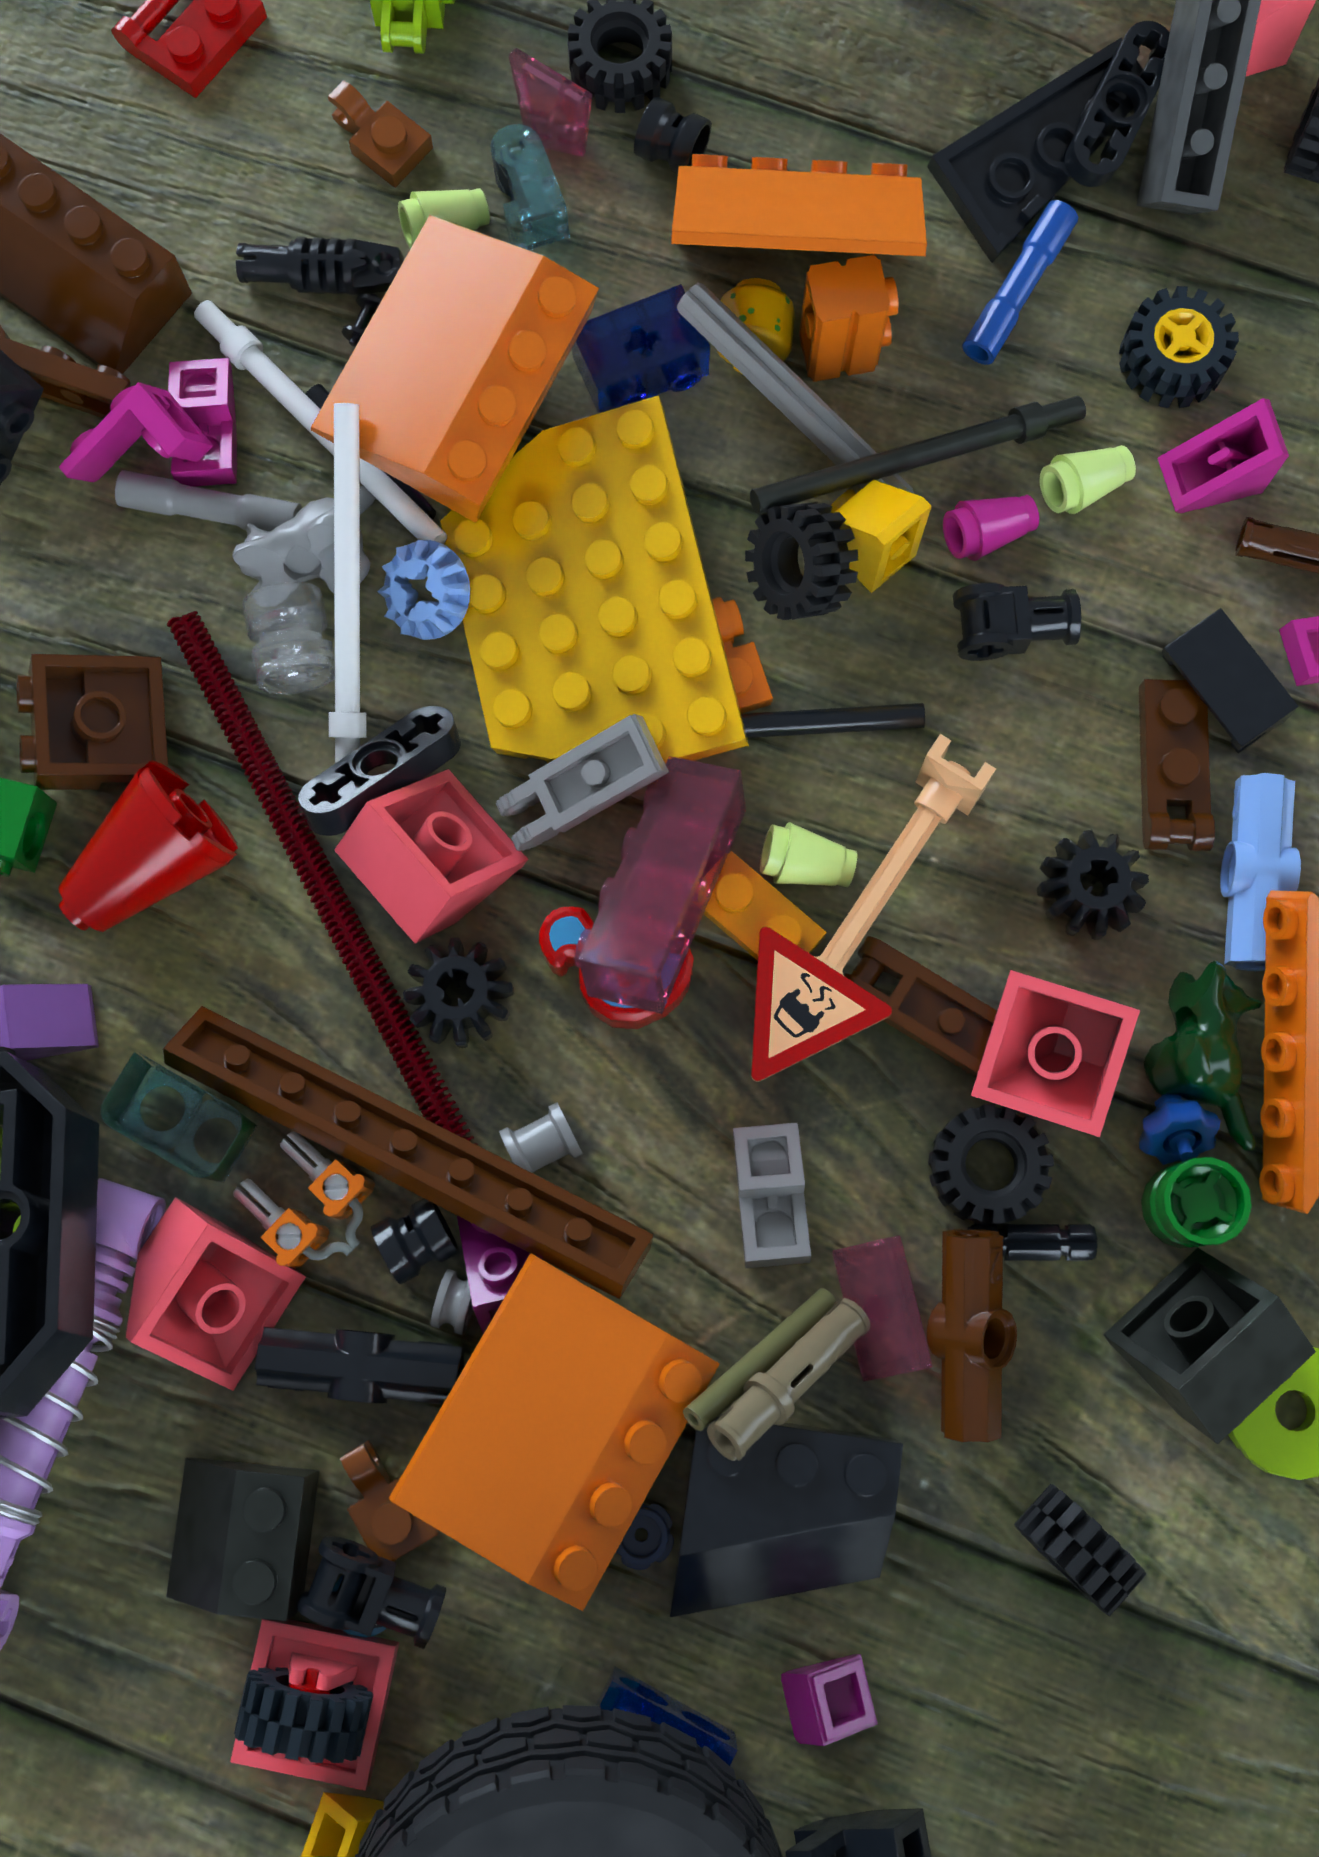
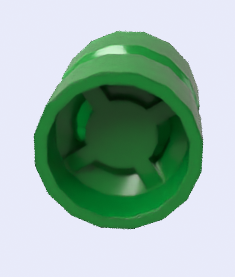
[1141,1157,1252,1248]

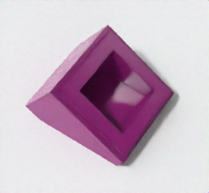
[781,1654,878,1746]

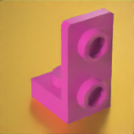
[59,382,213,483]

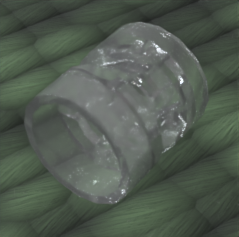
[242,582,335,694]

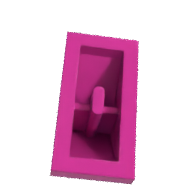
[1157,398,1289,513]

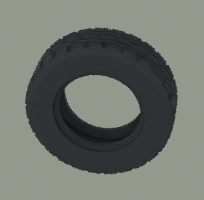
[355,1705,782,1857]

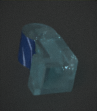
[490,124,570,250]

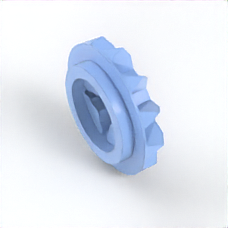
[377,540,470,640]

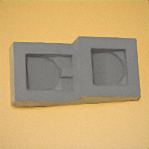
[733,1123,811,1269]

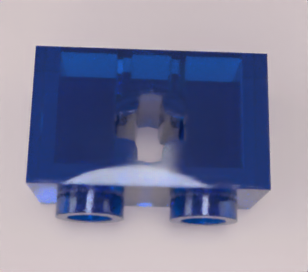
[572,284,710,413]

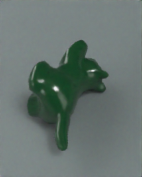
[1144,961,1262,1152]

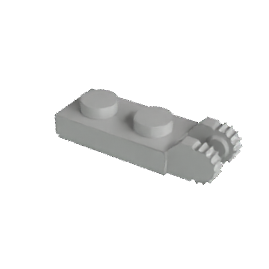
[496,714,669,851]

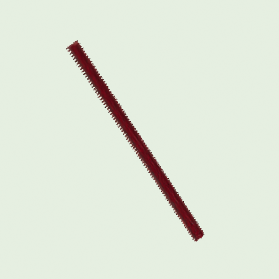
[167,611,478,1145]

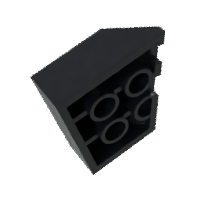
[670,1413,903,1617]

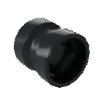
[634,97,712,174]
[371,1198,460,1284]

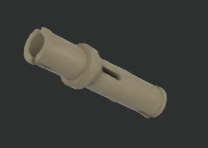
[707,1298,871,1461]

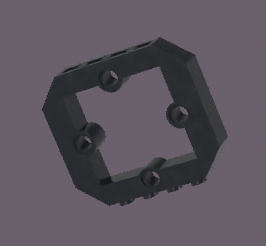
[0,1046,99,1419]

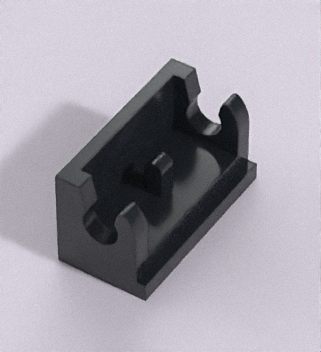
[1162,608,1299,753]

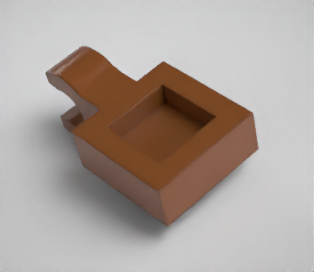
[328,80,433,188]
[340,1440,440,1561]

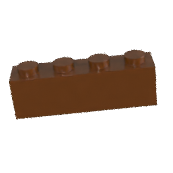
[0,133,192,374]

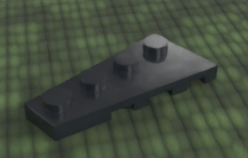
[927,37,1143,263]

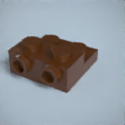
[16,654,168,790]

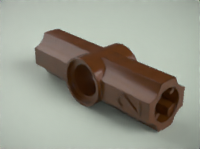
[926,1229,1017,1443]

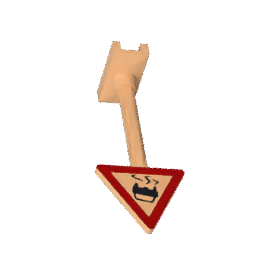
[751,734,996,1082]

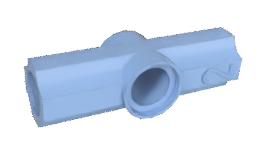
[1220,773,1301,971]

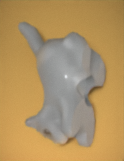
[232,485,375,608]

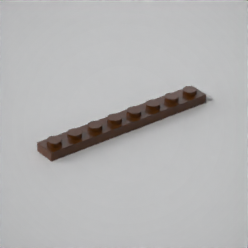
[163,1006,654,1299]

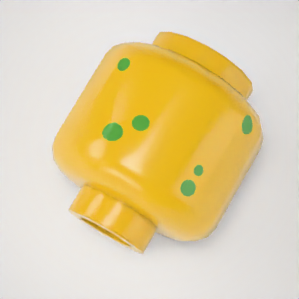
[716,278,795,374]

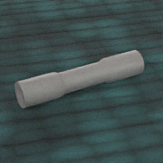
[115,470,302,531]

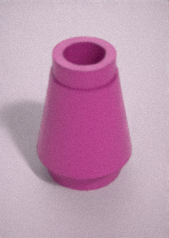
[943,495,1039,561]

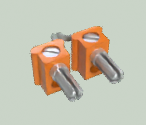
[233,1131,375,1268]

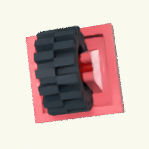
[230,1619,399,1791]

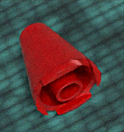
[58,760,238,932]

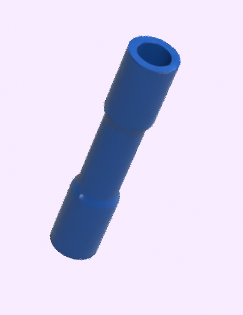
[962,200,1078,365]

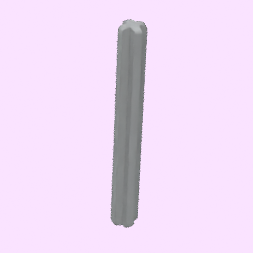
[677,282,914,493]

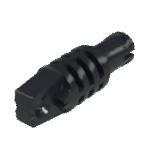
[236,237,404,295]

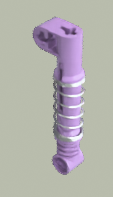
[0,1178,166,1651]

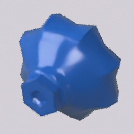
[1139,1094,1221,1165]

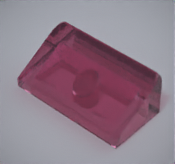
[832,1235,932,1381]

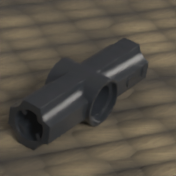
[255,1327,465,1404]

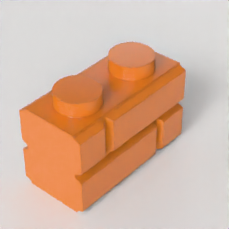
[799,254,899,382]

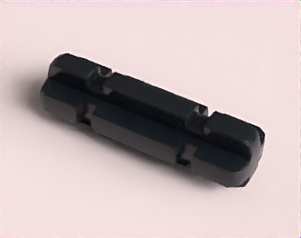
[967,1224,1098,1261]

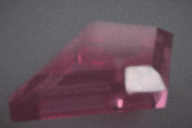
[509,48,593,157]

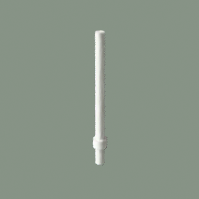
[194,300,447,544]
[329,403,366,787]

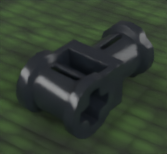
[953,583,1082,661]
[296,1536,446,1649]

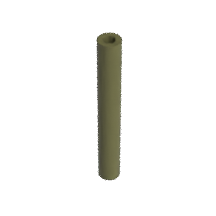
[683,1288,836,1431]

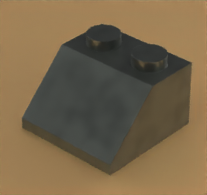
[1103,1248,1316,1444]
[166,1457,320,1621]

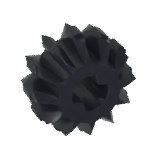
[1037,829,1149,940]
[403,938,514,1048]

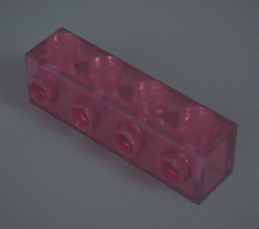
[575,756,746,1014]

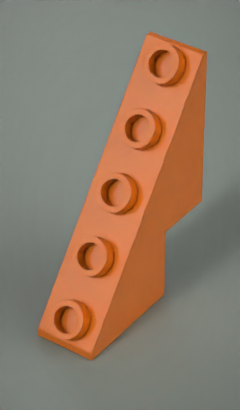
[1259,890,1319,1214]

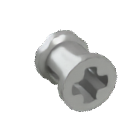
[499,1102,583,1174]

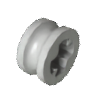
[430,1269,473,1335]

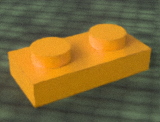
[689,851,827,961]

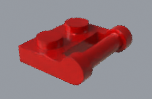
[111,0,267,98]

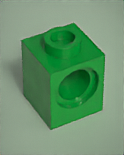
[0,777,57,877]

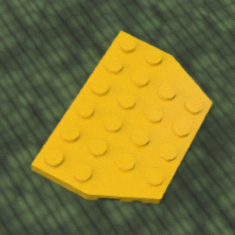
[440,395,749,768]

